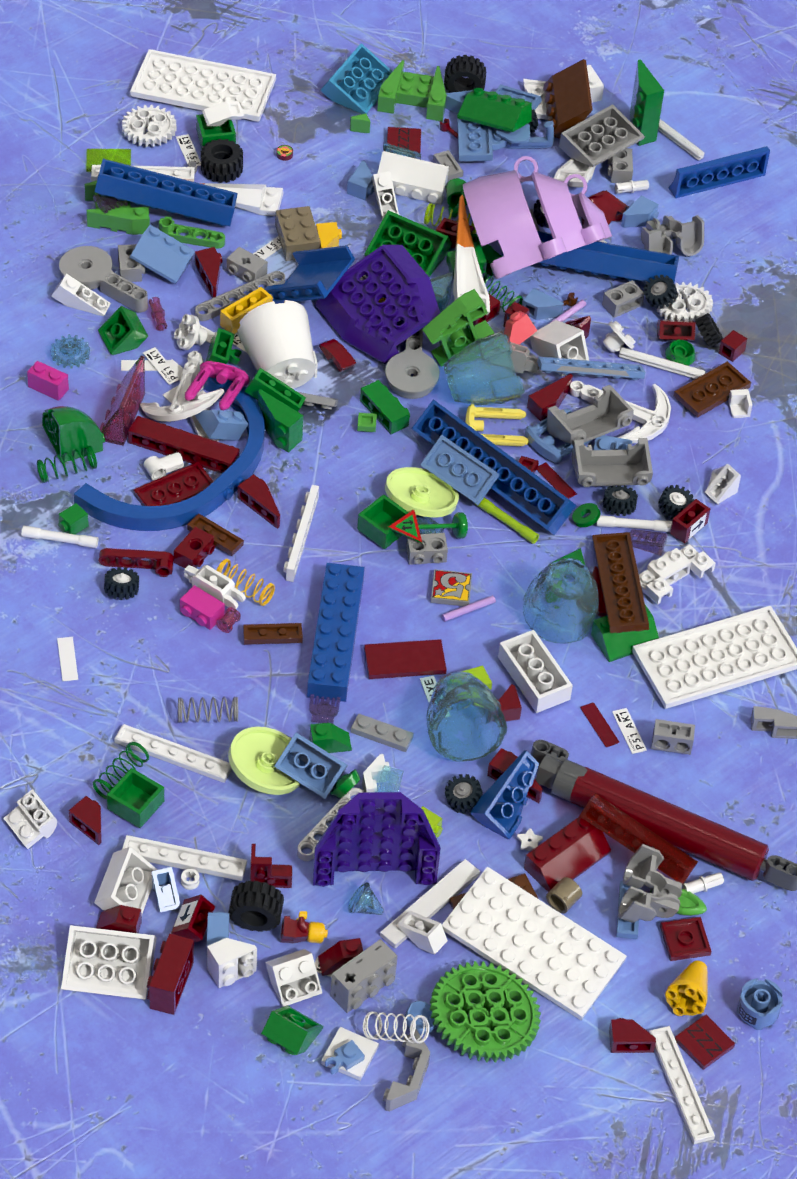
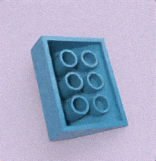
[320,43,393,114]

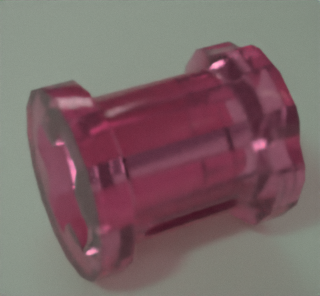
[216,607,241,633]

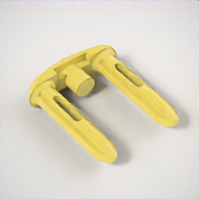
[465,404,529,446]

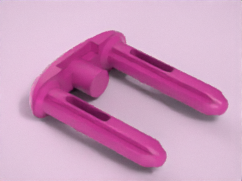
[185,361,249,410]

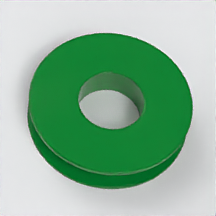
[572,503,601,528]

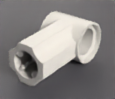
[144,452,184,480]

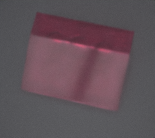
[100,356,145,446]

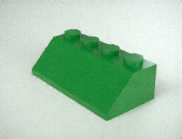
[457,88,532,132]

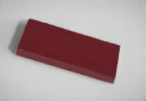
[133,462,214,506]
[364,639,447,679]

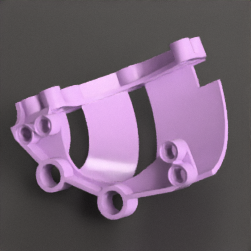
[463,156,612,279]

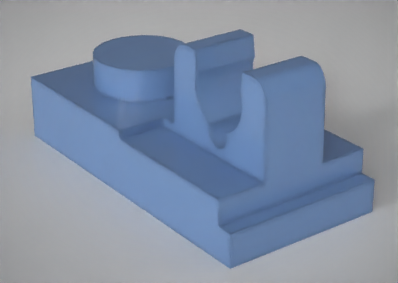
[594,435,632,450]

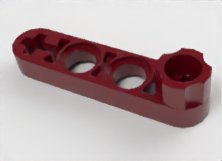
[98,548,174,577]

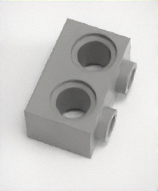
[607,148,633,183]
[118,244,145,282]
[602,280,644,318]
[406,533,448,565]
[651,719,695,755]

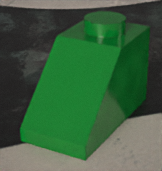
[309,723,352,753]

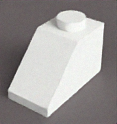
[397,911,448,955]

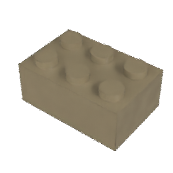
[275,206,321,261]

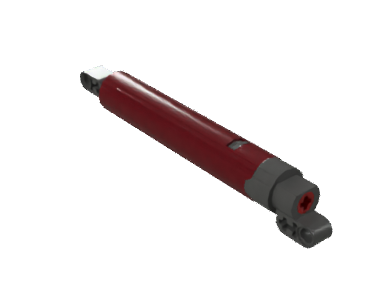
[531,740,797,891]

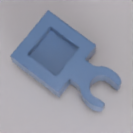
[325,1040,365,1074]

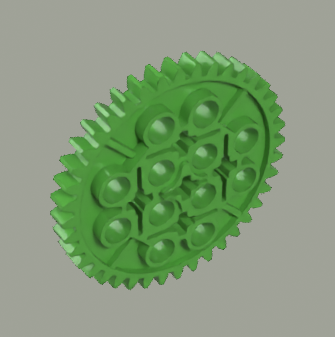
[429,961,541,1063]

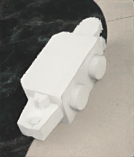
[184,565,246,610]

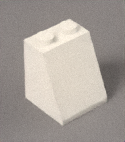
[530,320,589,377]

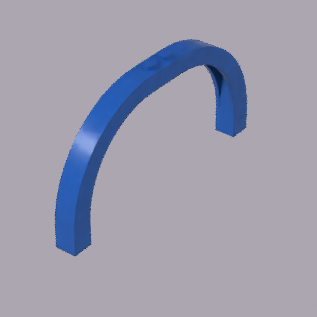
[74,377,265,531]

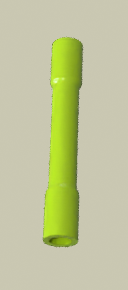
[475,497,540,544]

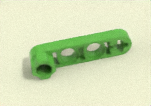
[159,216,225,249]

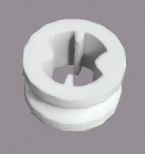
[181,869,200,890]

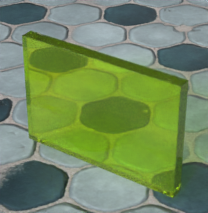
[86,149,131,172]

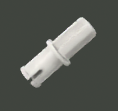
[615,180,649,194]
[683,872,724,894]

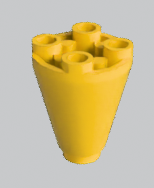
[665,960,708,1016]

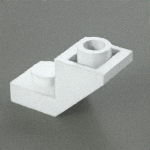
[202,101,244,126]
[362,754,390,792]

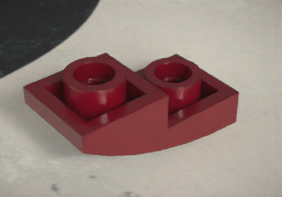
[319,339,356,372]

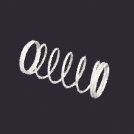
[363,1011,429,1044]

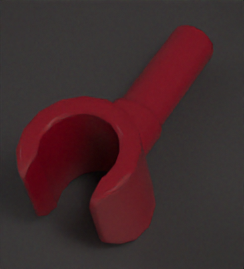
[440,118,458,138]

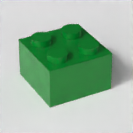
[196,114,236,149]
[357,494,409,549]
[107,768,165,828]

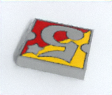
[431,569,472,606]

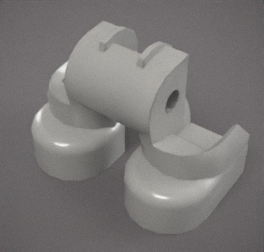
[641,215,704,256]
[618,844,682,923]

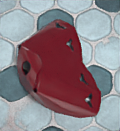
[581,190,629,225]

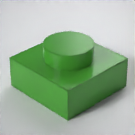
[357,413,377,432]

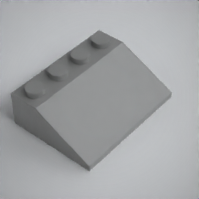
[559,104,645,167]

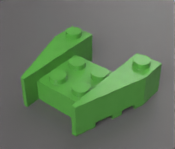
[377,60,447,122]
[85,181,150,235]
[422,289,497,367]

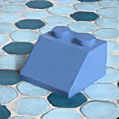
[195,410,248,440]

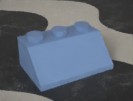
[130,225,195,284]
[274,733,348,799]

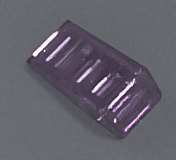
[630,529,668,556]

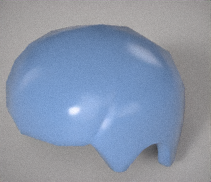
[405,1001,435,1035]

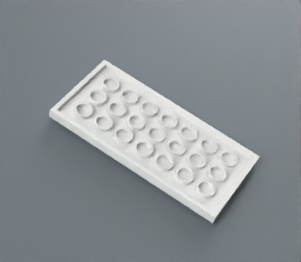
[130,49,276,122]
[632,606,797,709]
[442,867,627,1020]

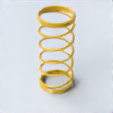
[216,559,275,606]

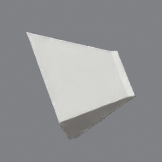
[705,464,741,504]

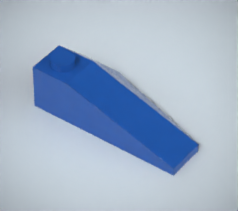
[470,750,539,839]

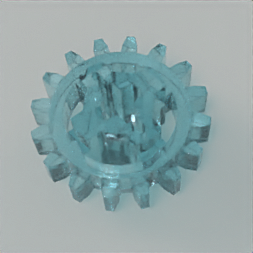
[51,334,90,369]

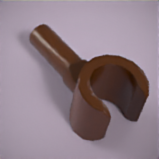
[563,292,578,307]

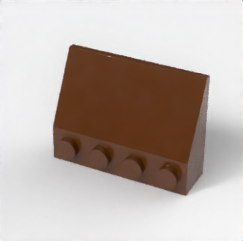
[543,59,593,139]

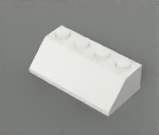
[377,151,449,205]

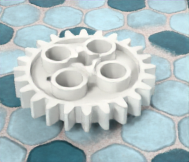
[122,105,176,147]
[657,282,713,321]

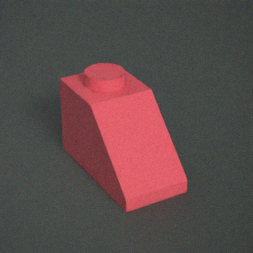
[503,311,537,345]

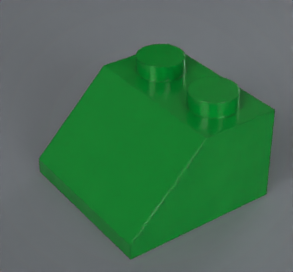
[98,306,148,355]
[261,1006,324,1055]

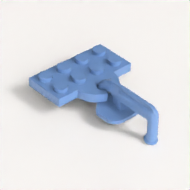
[458,118,554,162]

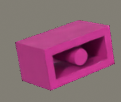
[27,361,69,401]
[180,585,225,630]

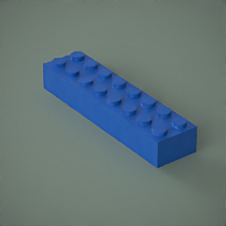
[95,159,238,227]
[307,563,365,702]

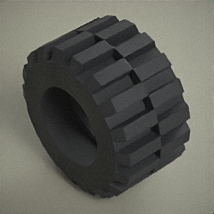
[444,55,487,93]
[201,139,243,183]
[228,881,284,932]

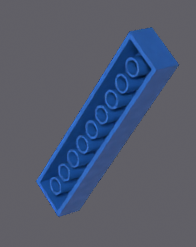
[411,399,577,535]

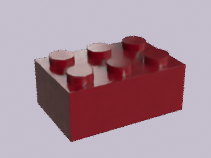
[147,933,194,1015]

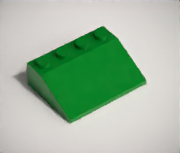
[630,59,664,146]
[364,210,452,277]

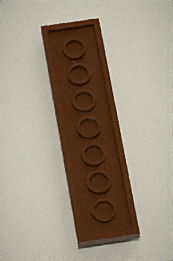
[592,532,649,633]

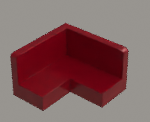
[250,844,292,888]

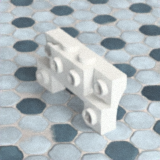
[639,544,716,605]

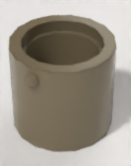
[546,877,582,914]

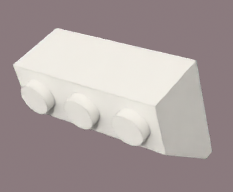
[94,847,158,913]

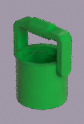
[446,178,467,218]

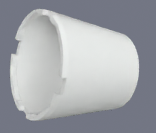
[237,300,316,389]

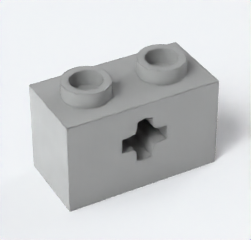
[226,247,268,283]

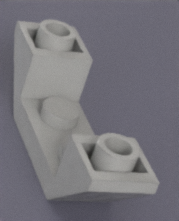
[383,1028,430,1111]

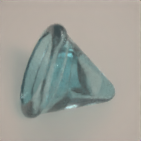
[348,882,384,915]

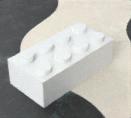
[498,630,573,713]

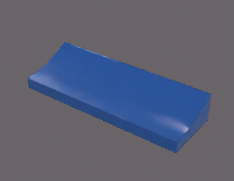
[668,146,770,199]

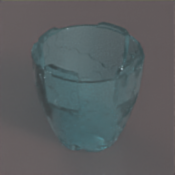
[443,331,525,405]
[523,558,599,643]
[427,672,507,762]

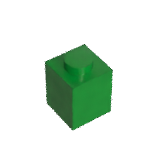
[58,503,89,535]

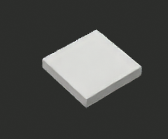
[321,1027,379,1081]

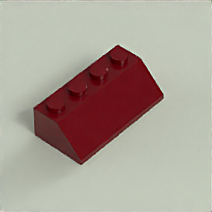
[524,812,611,892]

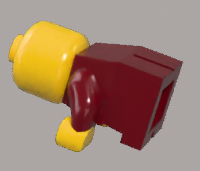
[280,911,328,944]

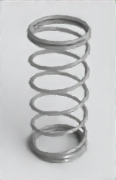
[178,696,238,723]

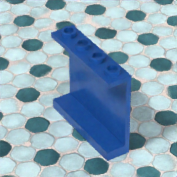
[264,245,355,304]

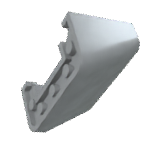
[547,385,634,445]
[571,438,653,487]

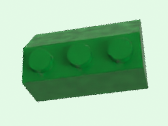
[591,605,659,662]

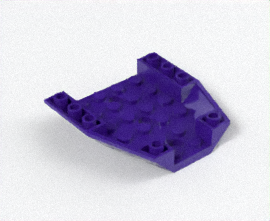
[316,245,440,364]
[313,792,441,887]

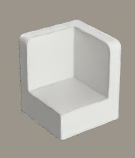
[728,389,753,418]

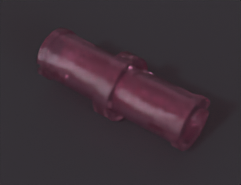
[149,297,168,331]

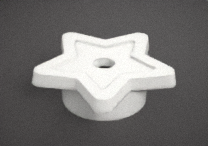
[516,829,543,851]

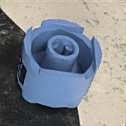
[737,978,783,1030]

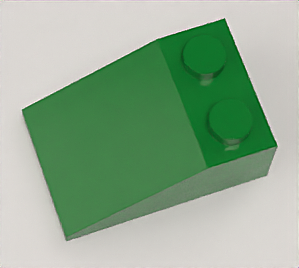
[258,389,303,453]

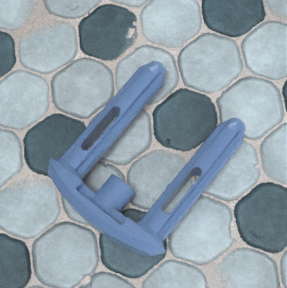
[525,409,594,463]

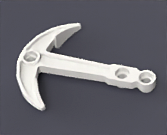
[140,351,224,422]
[570,381,671,444]

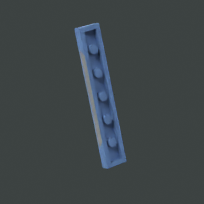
[537,356,646,380]

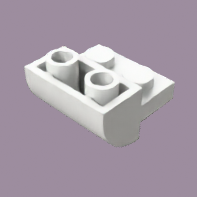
[3,789,57,849]

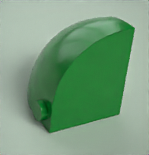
[42,406,105,463]

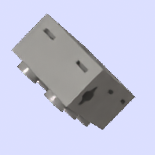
[330,939,397,1013]

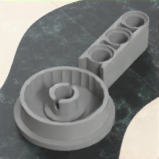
[59,246,148,312]
[385,328,440,399]

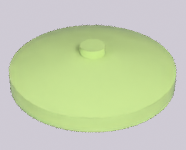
[385,467,459,518]
[228,727,301,795]

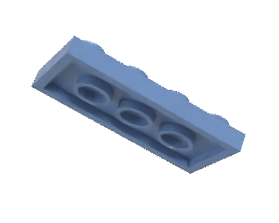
[421,435,500,505]

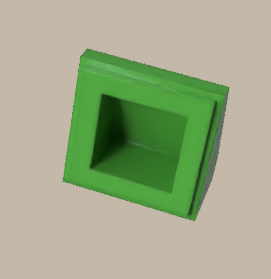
[350,113,370,133]

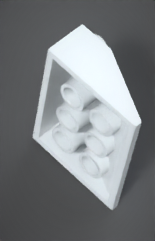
[61,925,157,1000]

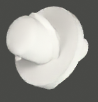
[174,314,207,350]
[603,321,636,353]

